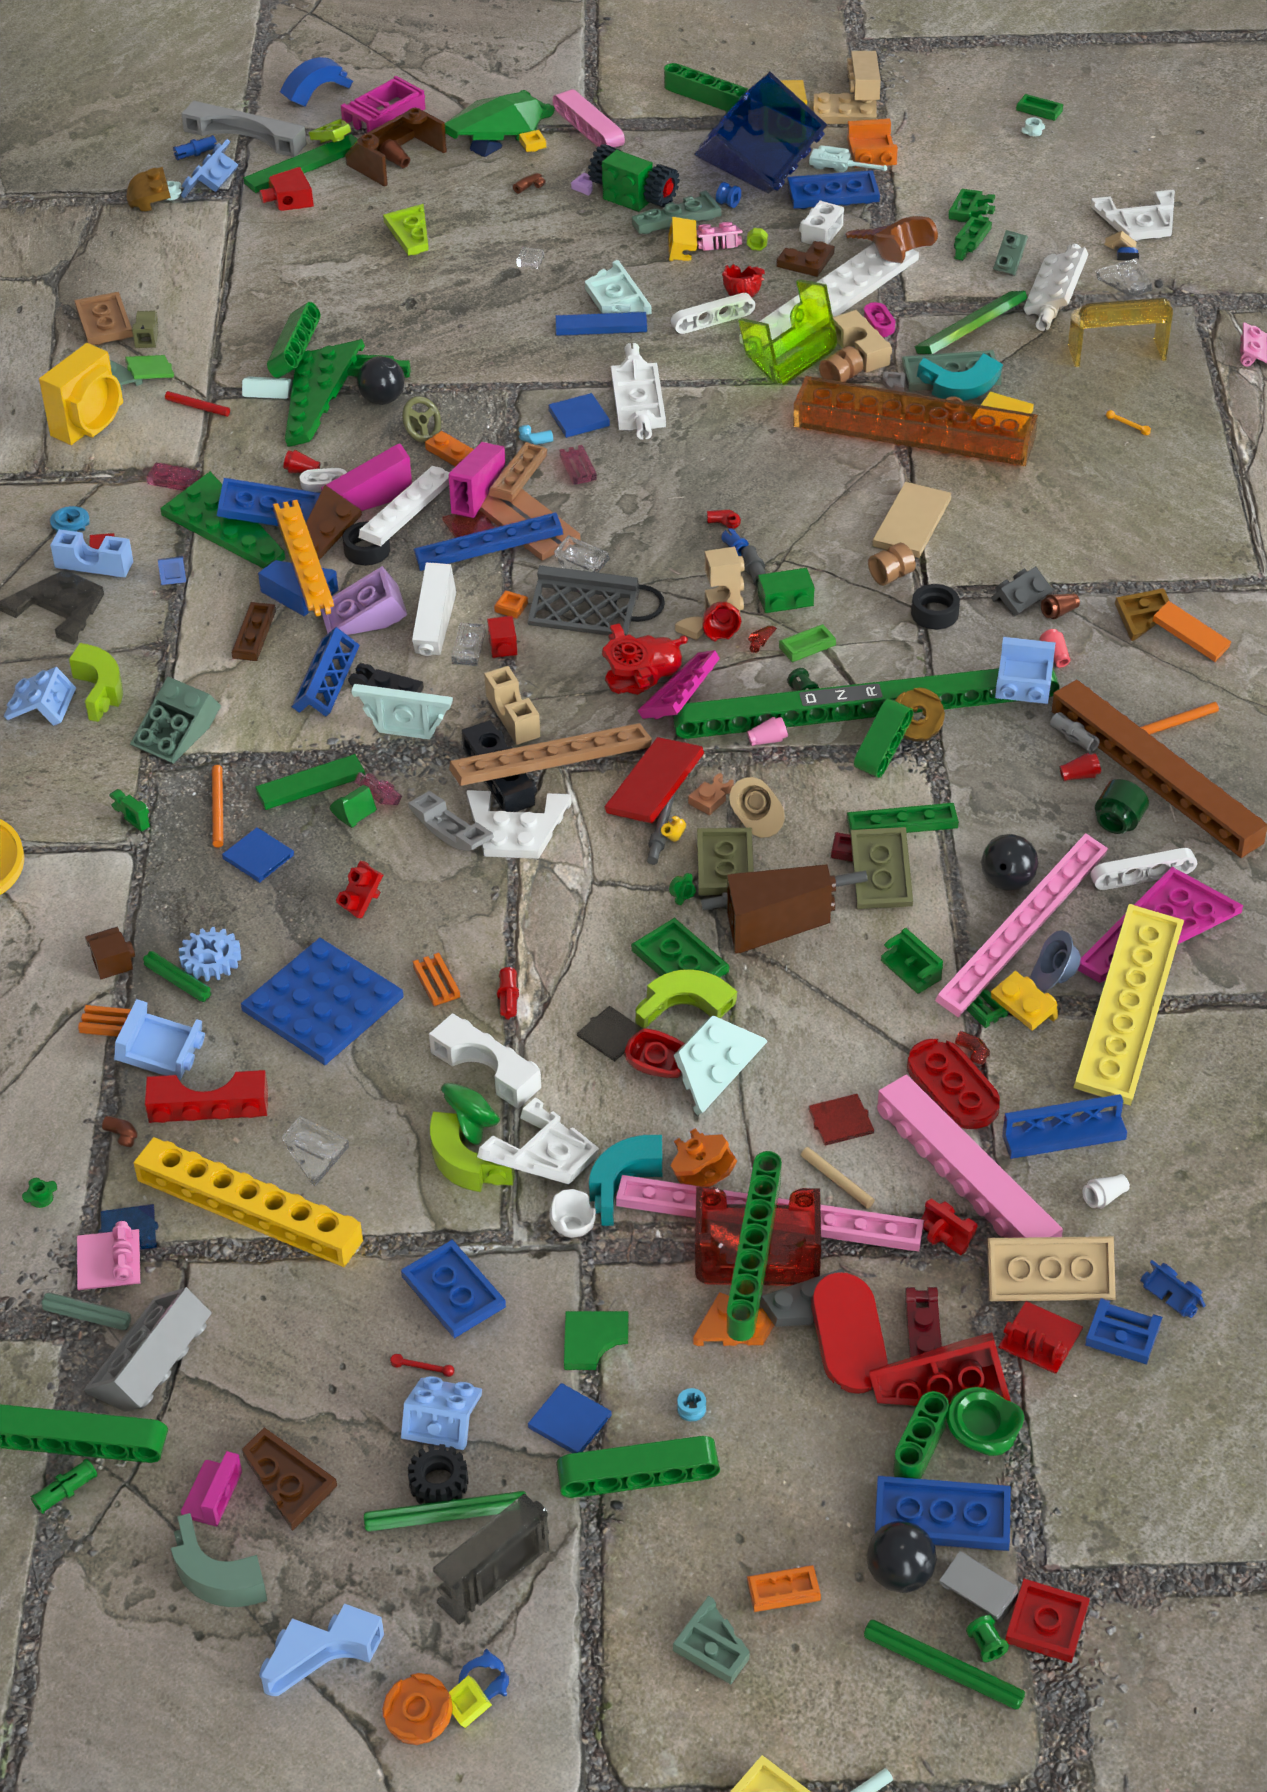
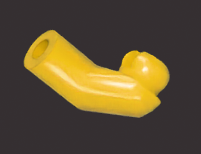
[661,816,686,842]

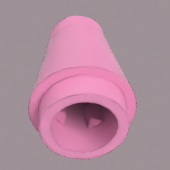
[747,717,788,746]

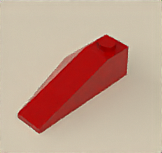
[869,1332,1011,1406]

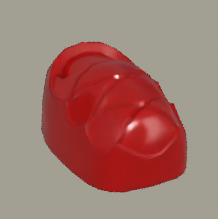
[625,1028,685,1078]

